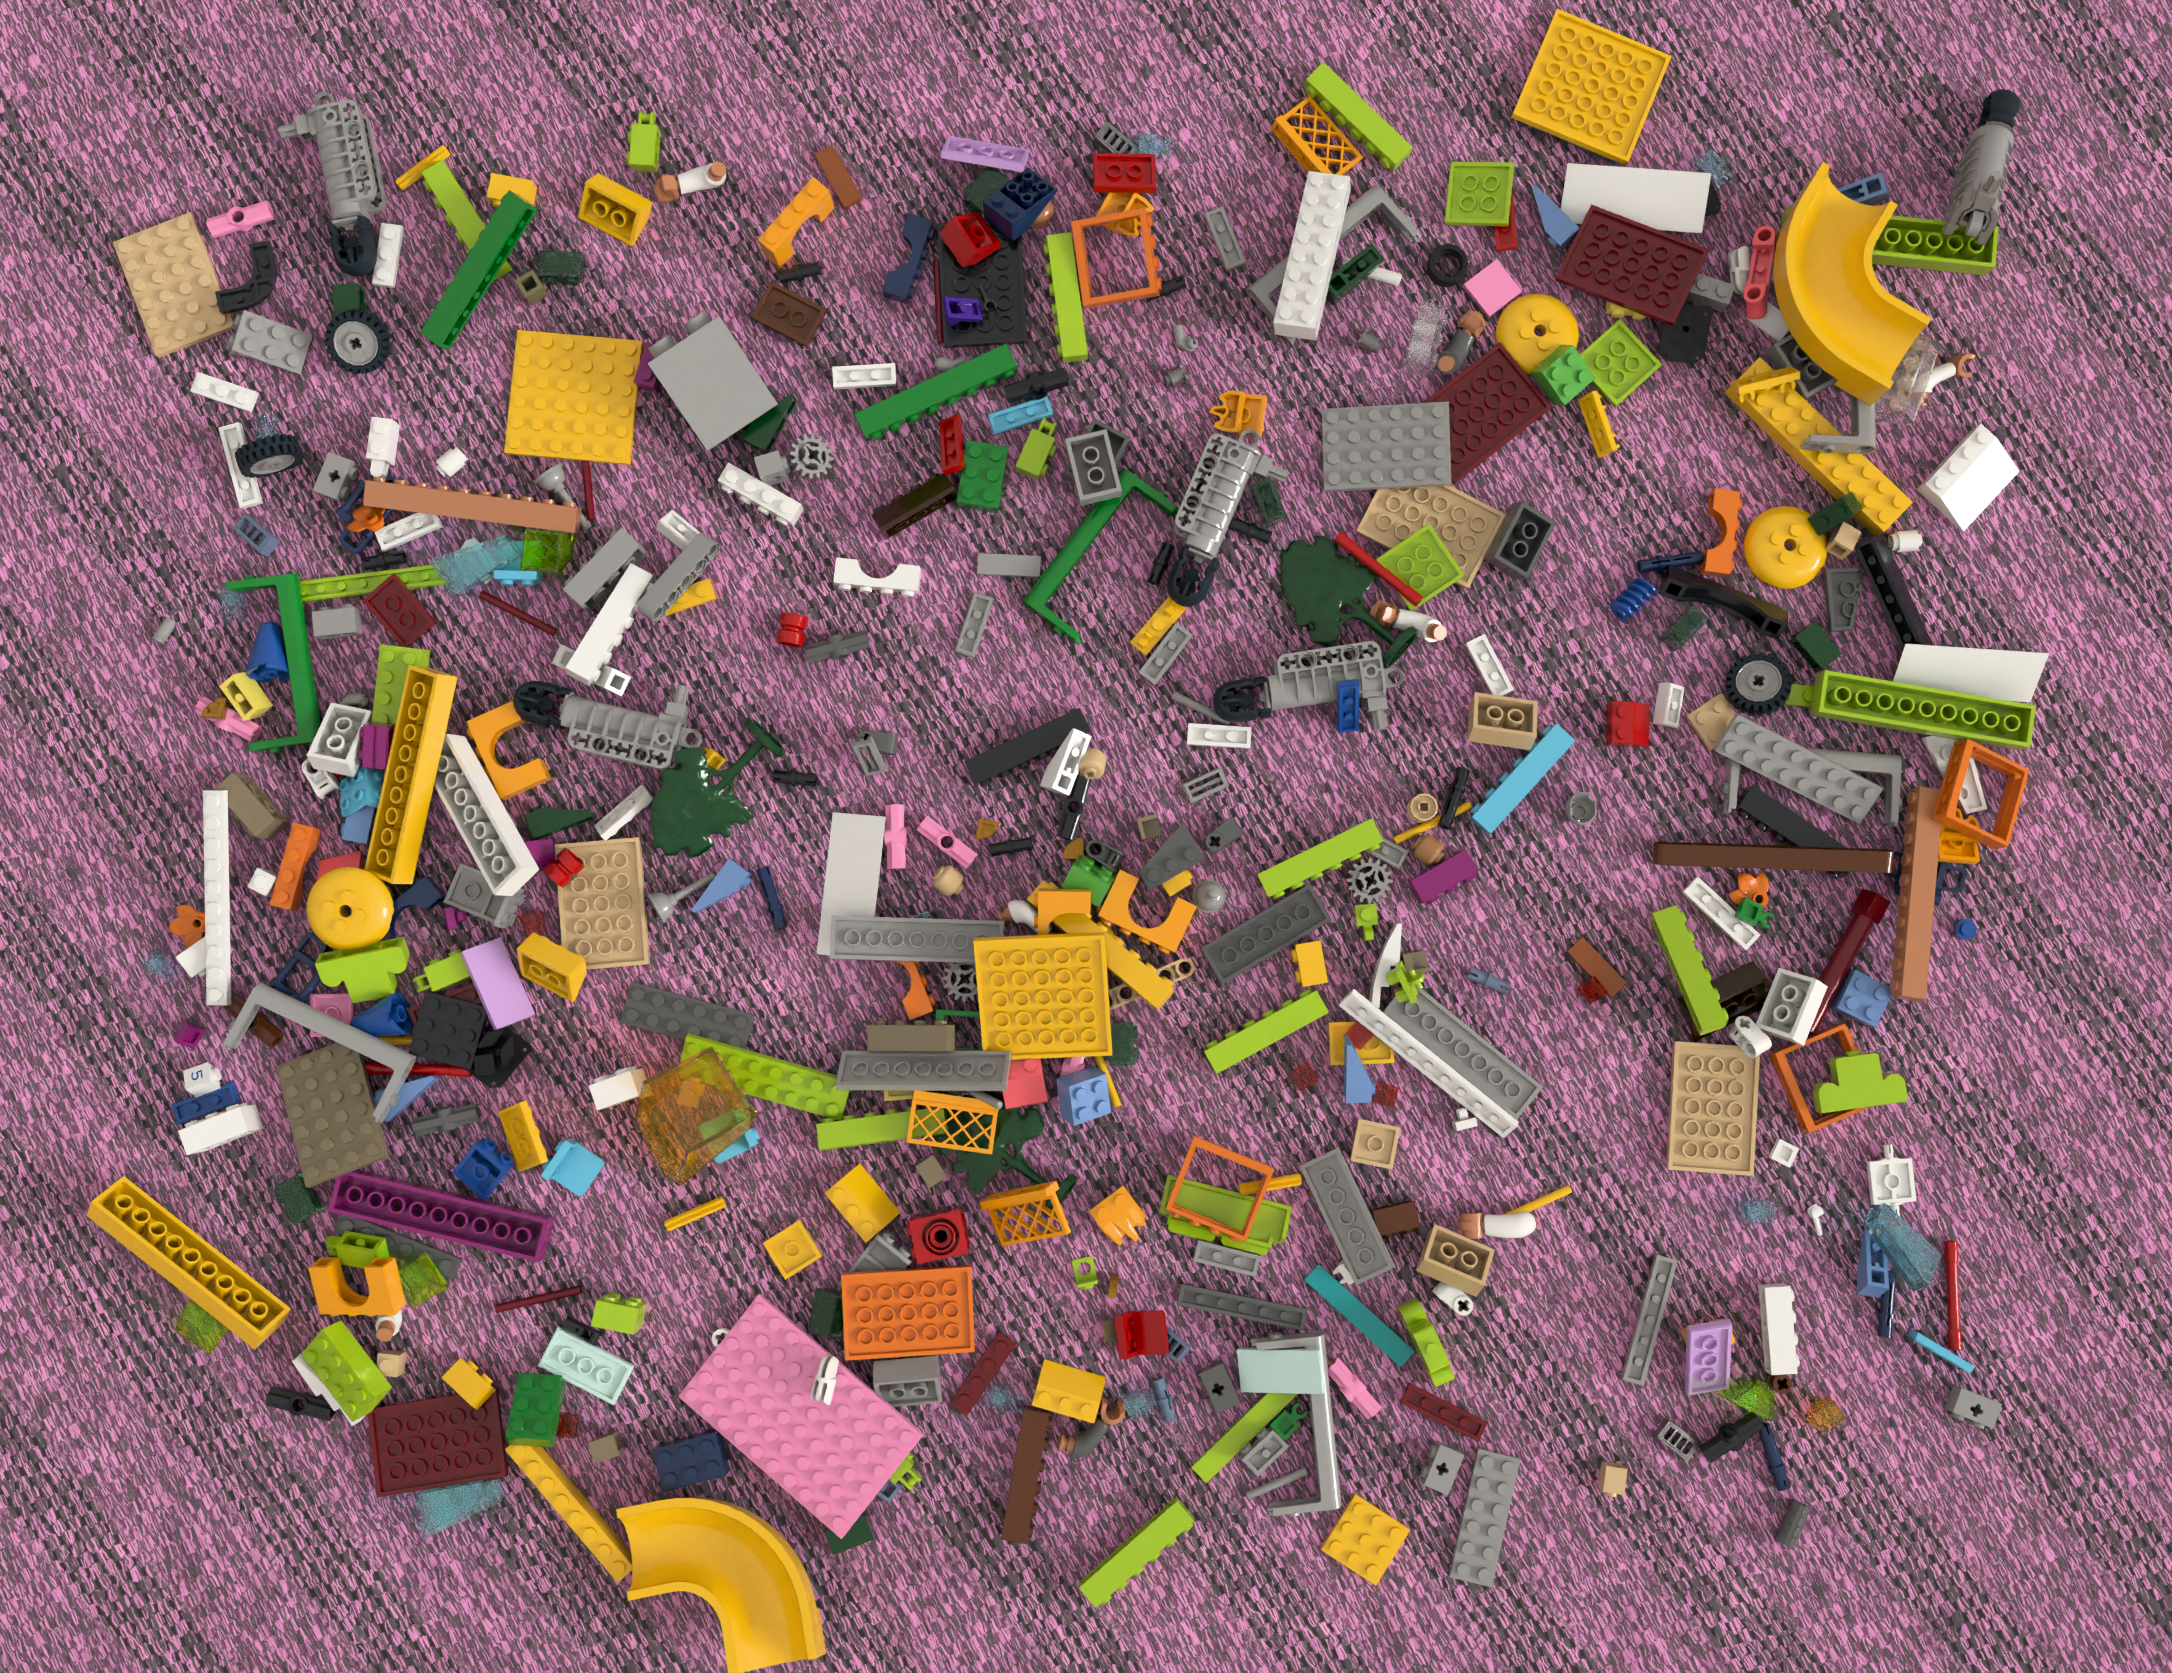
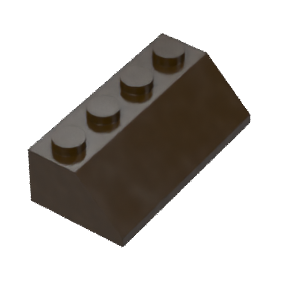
[871,473,957,540]
[1677,961,1769,1041]

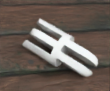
[1728,246,1750,294]
[810,1355,839,1405]

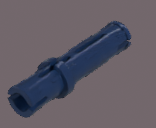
[1637,551,1703,574]
[756,866,788,931]
[1877,1271,1897,1338]
[1759,1423,1791,1491]

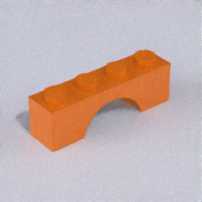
[1699,488,1742,578]
[269,822,322,911]
[895,961,936,1020]

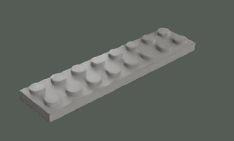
[1713,712,1884,824]
[830,916,1004,963]
[1382,986,1543,1120]
[835,1051,1012,1091]

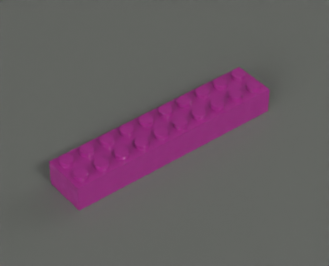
[328,1169,555,1262]

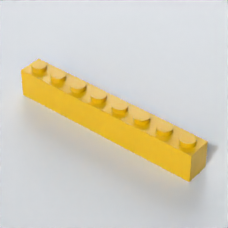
[1027,880,1174,1011]
[505,1445,632,1583]

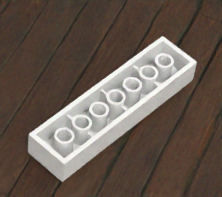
[1273,171,1351,340]
[434,734,539,896]

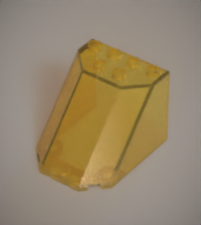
[635,1047,757,1186]

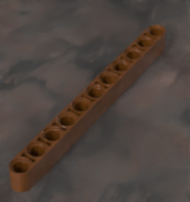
[1653,842,1894,873]

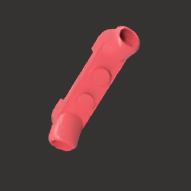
[1743,226,1780,319]

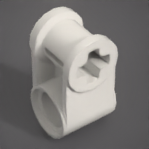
[302,759,340,799]
[1729,1016,1772,1058]
[1432,1282,1473,1316]

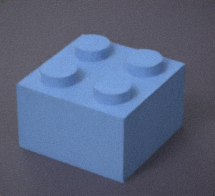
[1829,970,1891,1028]
[1056,1066,1111,1126]

